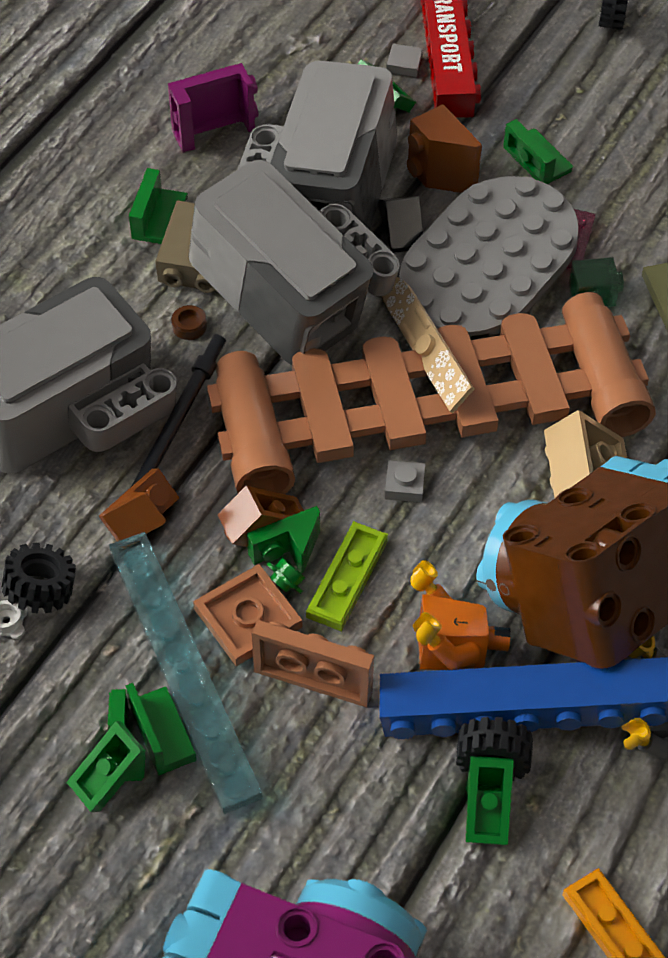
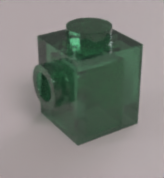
[568,257,624,307]

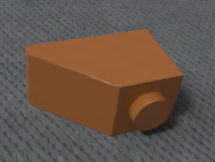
[218,485,304,547]

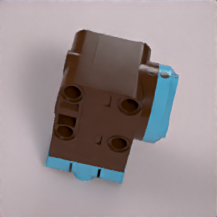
[476,456,668,668]

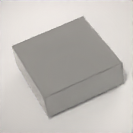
[386,44,423,77]

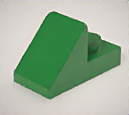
[247,506,320,574]
[67,721,146,812]
[465,756,514,845]

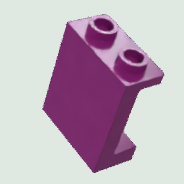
[168,63,259,153]

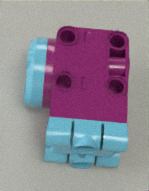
[163,869,427,958]

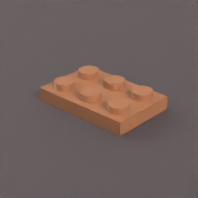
[252,619,374,707]

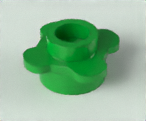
[267,557,305,594]

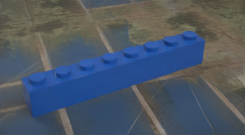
[380,657,668,739]

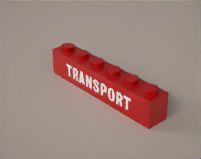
[421,0,481,118]

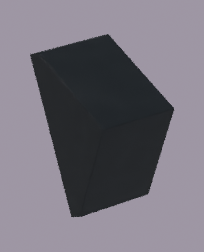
[378,195,423,253]

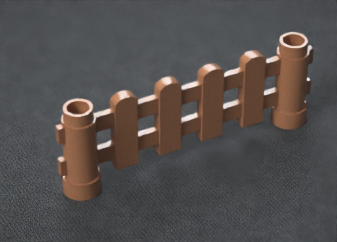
[207,292,656,494]

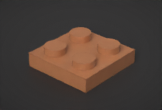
[193,564,302,666]

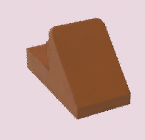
[99,468,179,546]

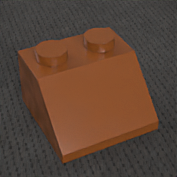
[406,105,482,193]

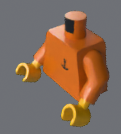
[410,560,511,670]

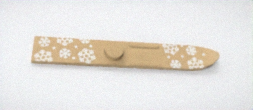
[383,277,475,413]

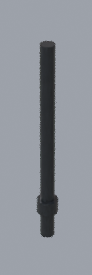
[130,334,226,488]

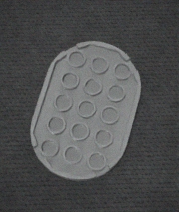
[399,176,578,337]

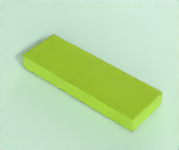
[306,521,388,632]

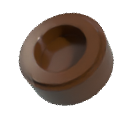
[171,305,207,340]

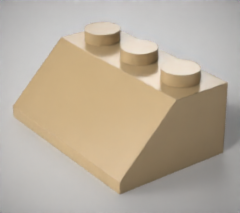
[544,410,627,498]

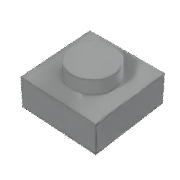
[385,460,425,503]

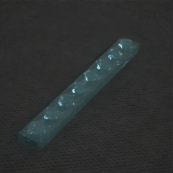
[109,532,262,814]

